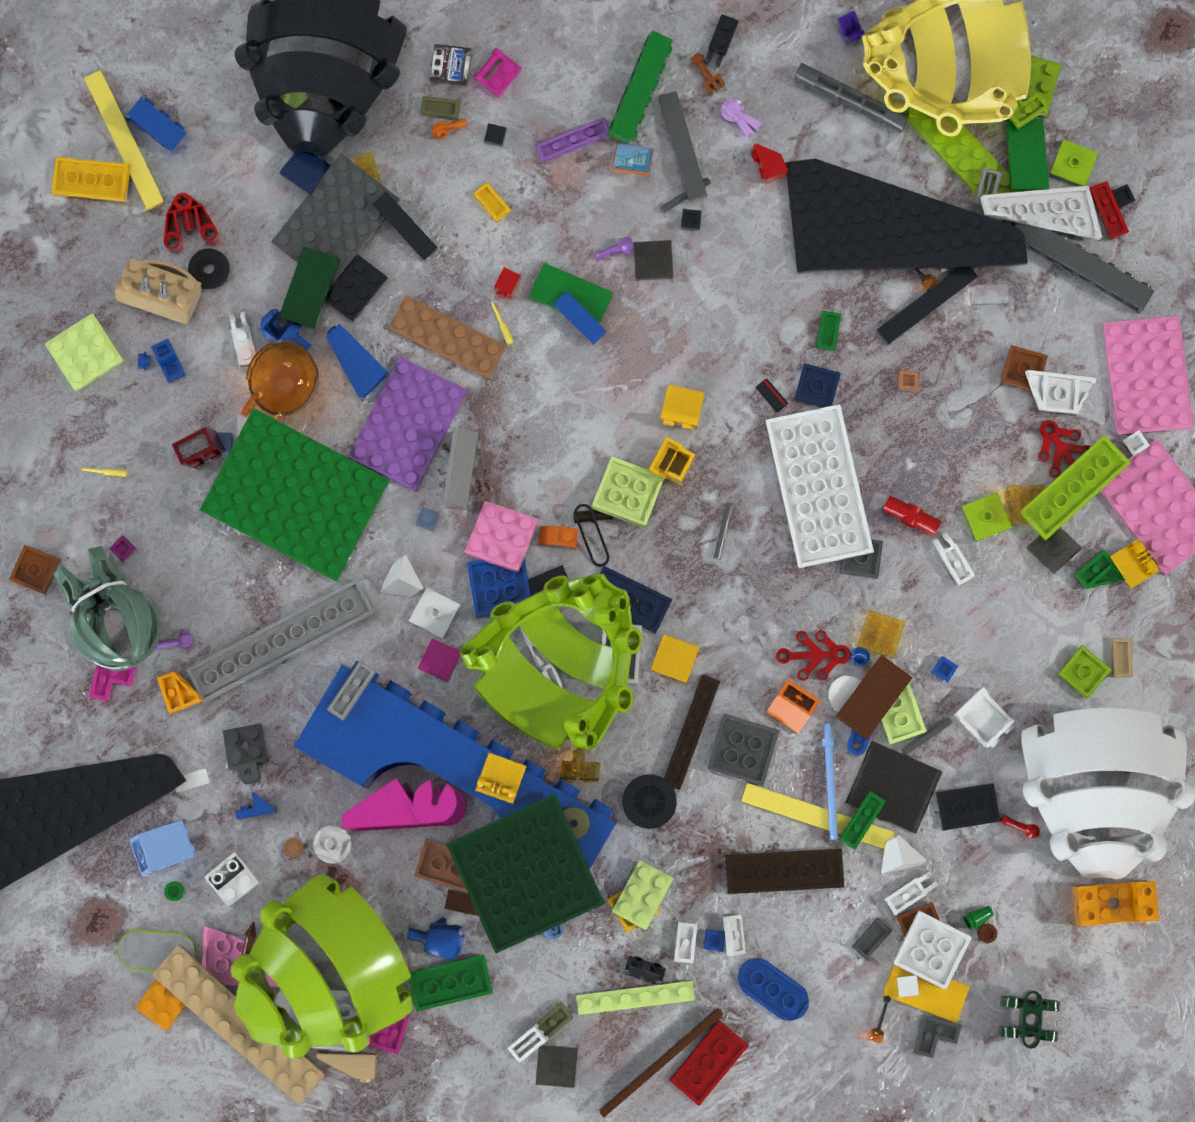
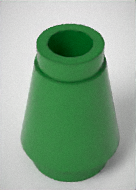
[963,906,994,930]

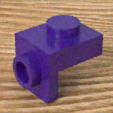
[837,11,865,42]

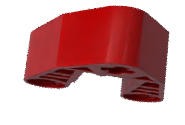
[163,192,220,254]

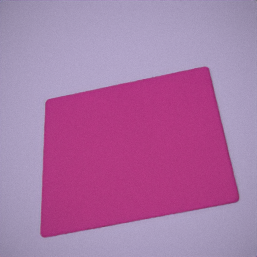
[418,638,461,682]

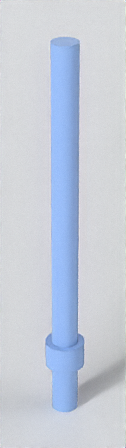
[822,723,838,840]

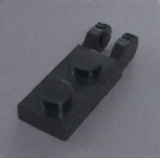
[704,14,739,68]

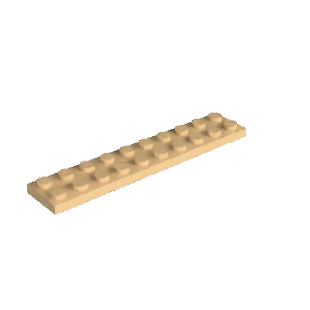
[152,945,325,1105]

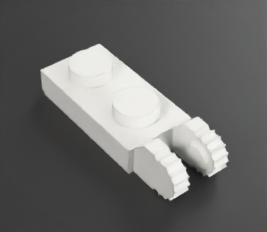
[229,311,258,367]
[932,532,975,586]
[884,871,939,915]

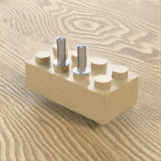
[115,259,201,325]

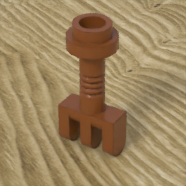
[690,52,725,95]

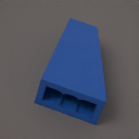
[326,324,389,401]

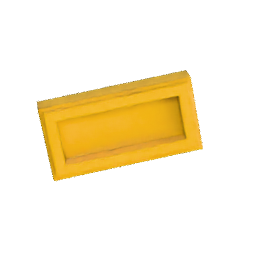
[473,182,511,223]

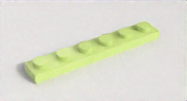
[576,980,695,1015]

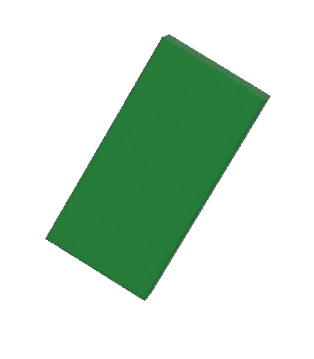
[816,310,841,352]

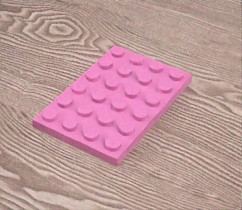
[1103,316,1194,436]
[1101,438,1195,575]

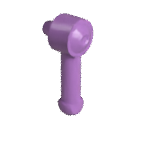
[595,237,634,260]
[155,629,193,649]

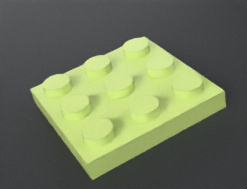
[45,313,124,392]
[591,456,664,528]

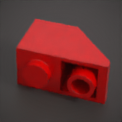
[751,144,788,184]

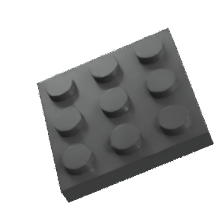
[707,714,780,786]

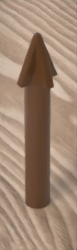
[242,922,256,955]

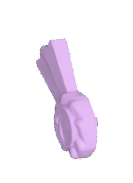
[721,98,763,137]

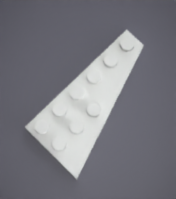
[981,186,1102,240]

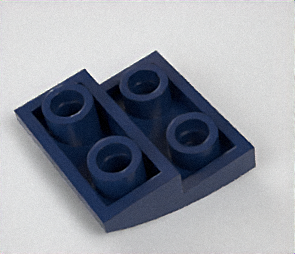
[279,152,331,195]

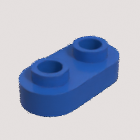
[847,730,872,755]

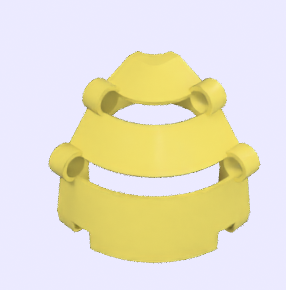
[862,0,1031,136]

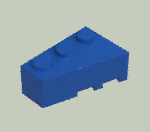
[125,97,186,152]

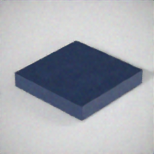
[794,363,841,408]

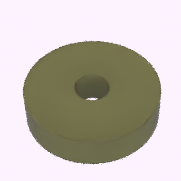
[564,807,590,839]

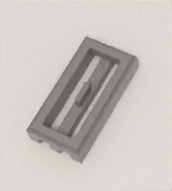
[974,168,1002,207]

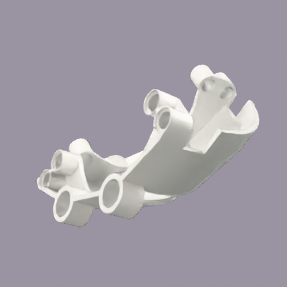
[1021,708,1195,880]

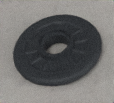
[188,248,230,289]

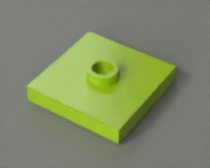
[1049,139,1099,187]
[962,492,1012,542]
[1057,645,1112,699]

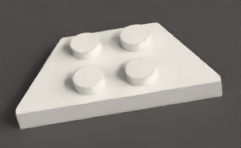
[1025,370,1097,415]

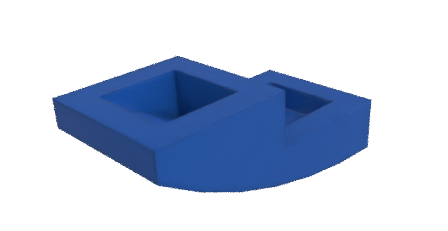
[151,339,186,383]

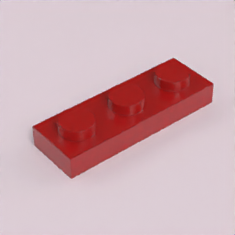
[1090,181,1129,241]

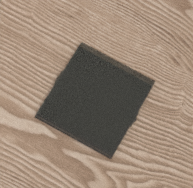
[845,741,942,834]

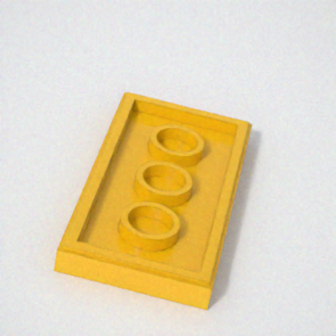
[51,157,131,202]
[882,964,970,1023]

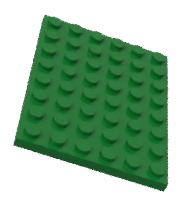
[199,408,389,582]

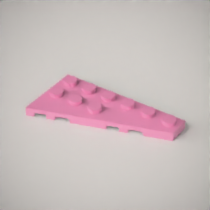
[202,925,320,987]

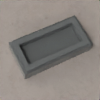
[851,918,892,960]

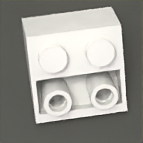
[204,852,262,907]

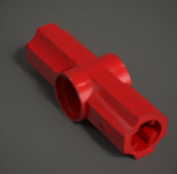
[882,495,942,536]

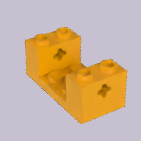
[1072,881,1160,926]

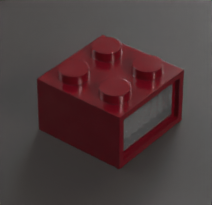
[171,427,226,469]

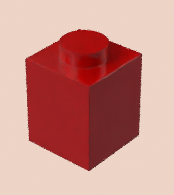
[494,267,522,299]

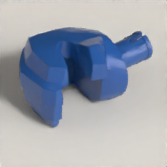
[260,309,312,354]
[406,918,465,960]

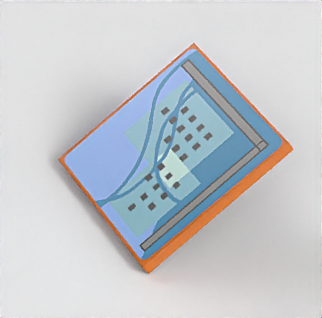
[612,143,654,176]

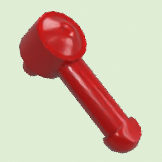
[1000,815,1040,839]

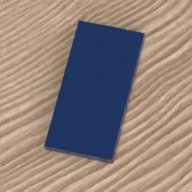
[600,566,673,634]

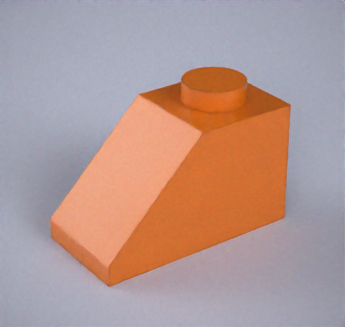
[538,526,579,550]

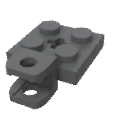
[223,723,268,785]

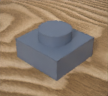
[416,506,440,532]

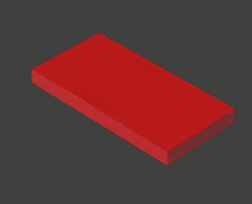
[669,1020,749,1106]

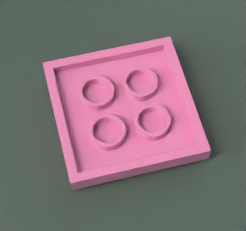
[464,501,539,573]

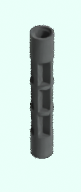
[793,63,909,133]

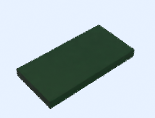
[279,247,340,330]

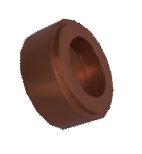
[977,923,997,943]

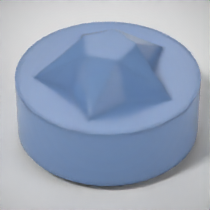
[544,924,563,939]

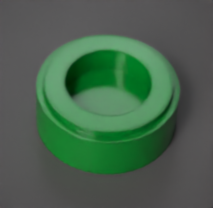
[164,882,185,901]

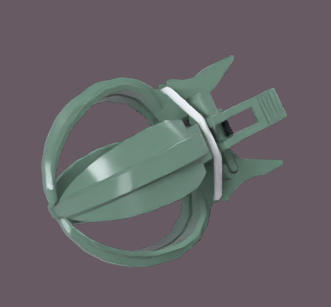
[53,546,160,671]

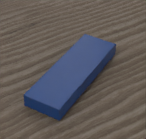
[553,291,607,345]

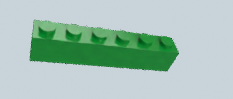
[606,30,673,145]

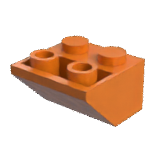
[766,679,821,734]

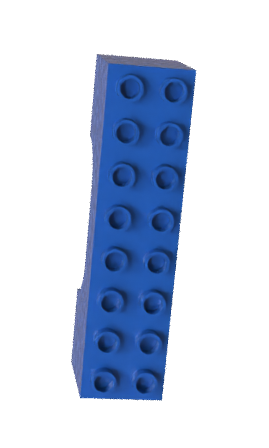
[293,660,616,869]

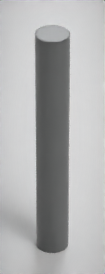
[660,177,711,213]
[713,502,734,560]
[901,717,953,756]

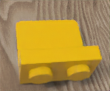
[660,385,704,431]

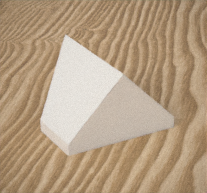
[379,555,423,597]
[881,835,926,874]

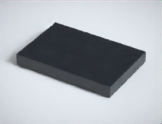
[936,783,1000,831]

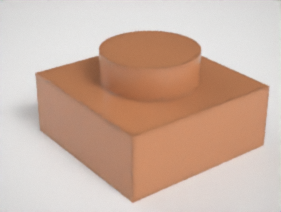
[898,370,919,392]

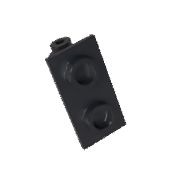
[624,956,666,985]

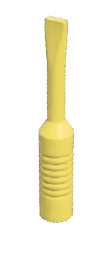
[492,303,514,346]
[81,468,128,478]

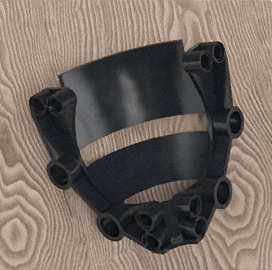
[235,0,407,157]

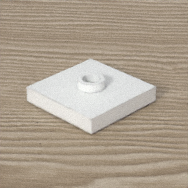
[409,587,461,639]

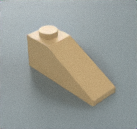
[316,1052,377,1083]

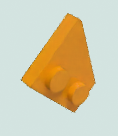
[157,671,204,714]

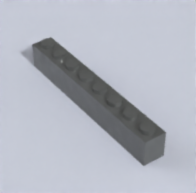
[1016,223,1155,314]

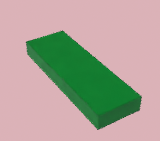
[838,791,886,851]

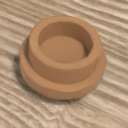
[284,838,304,858]

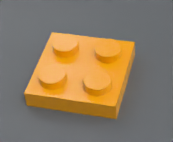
[135,980,186,1031]

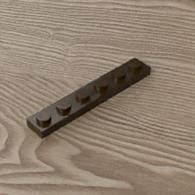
[664,674,720,790]

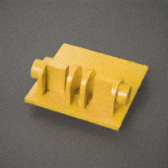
[1110,539,1160,589]
[476,753,526,804]

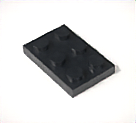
[326,255,388,323]

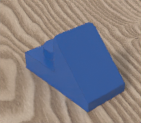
[235,793,277,819]

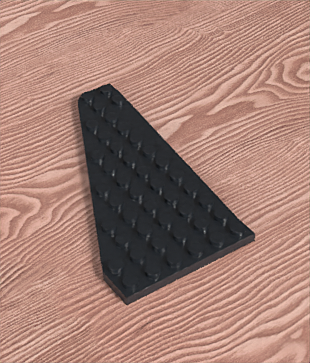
[785,158,1028,274]
[0,754,187,891]

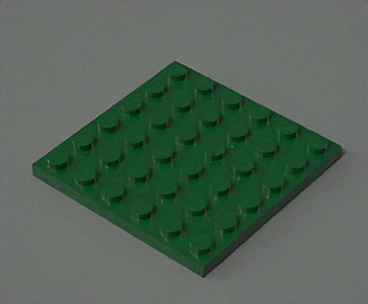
[446,793,605,954]

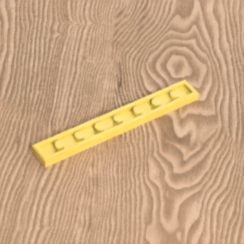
[84,70,165,211]
[741,783,895,849]

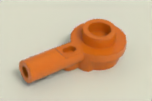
[431,118,468,139]

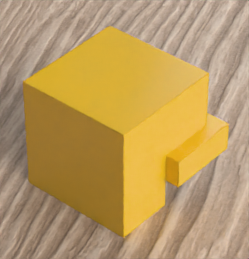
[648,436,695,485]

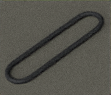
[574,504,610,567]

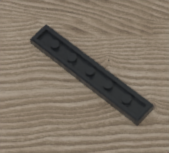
[876,267,978,345]

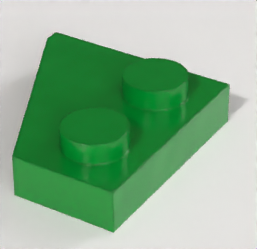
[1074,550,1125,589]

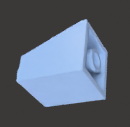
[130,820,195,877]

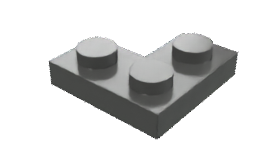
[913,1014,962,1058]

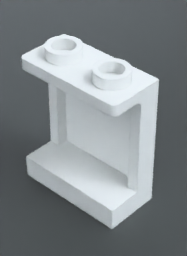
[953,687,1015,748]

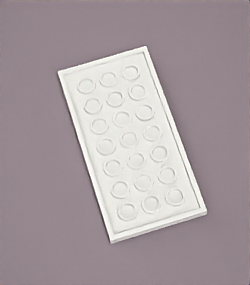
[765,404,874,569]

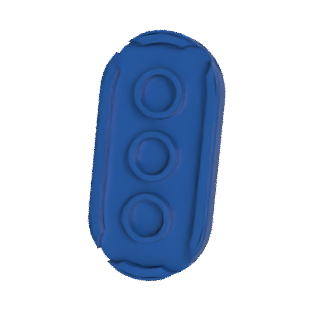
[738,958,809,1021]

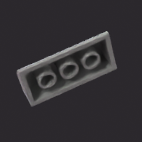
[443,426,482,511]

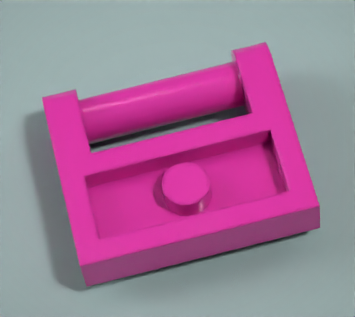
[473,48,522,98]

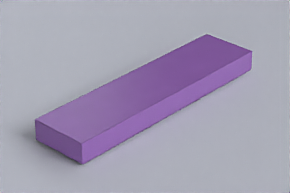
[535,117,609,164]

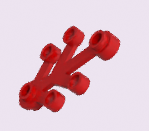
[1038,420,1091,478]
[776,630,851,681]

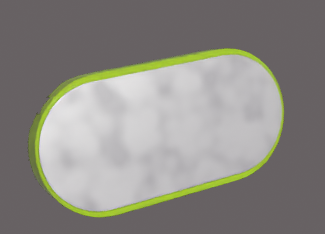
[117,930,196,971]

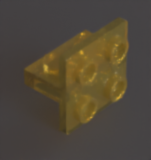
[560,748,600,783]

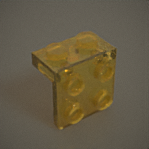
[1004,484,1045,526]

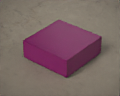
[109,535,137,563]

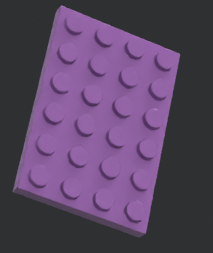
[348,357,468,492]

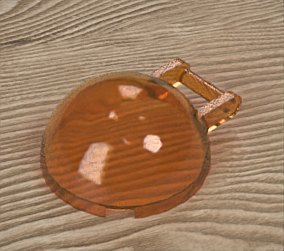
[241,340,319,423]

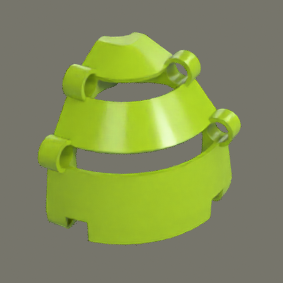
[460,573,642,750]
[231,873,414,1059]

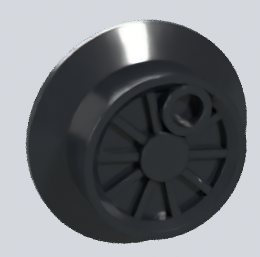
[622,774,677,829]

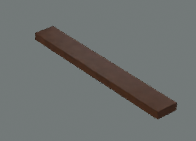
[599,1008,723,1118]

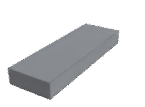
[327,660,377,721]

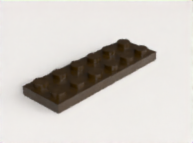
[725,848,845,894]

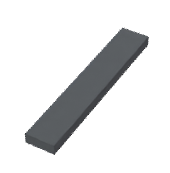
[659,91,707,201]

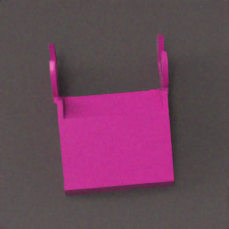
[341,779,466,831]

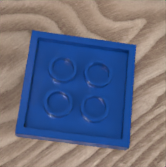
[467,557,531,619]

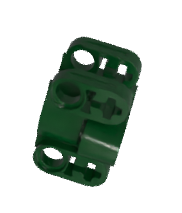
[998,990,1060,1049]

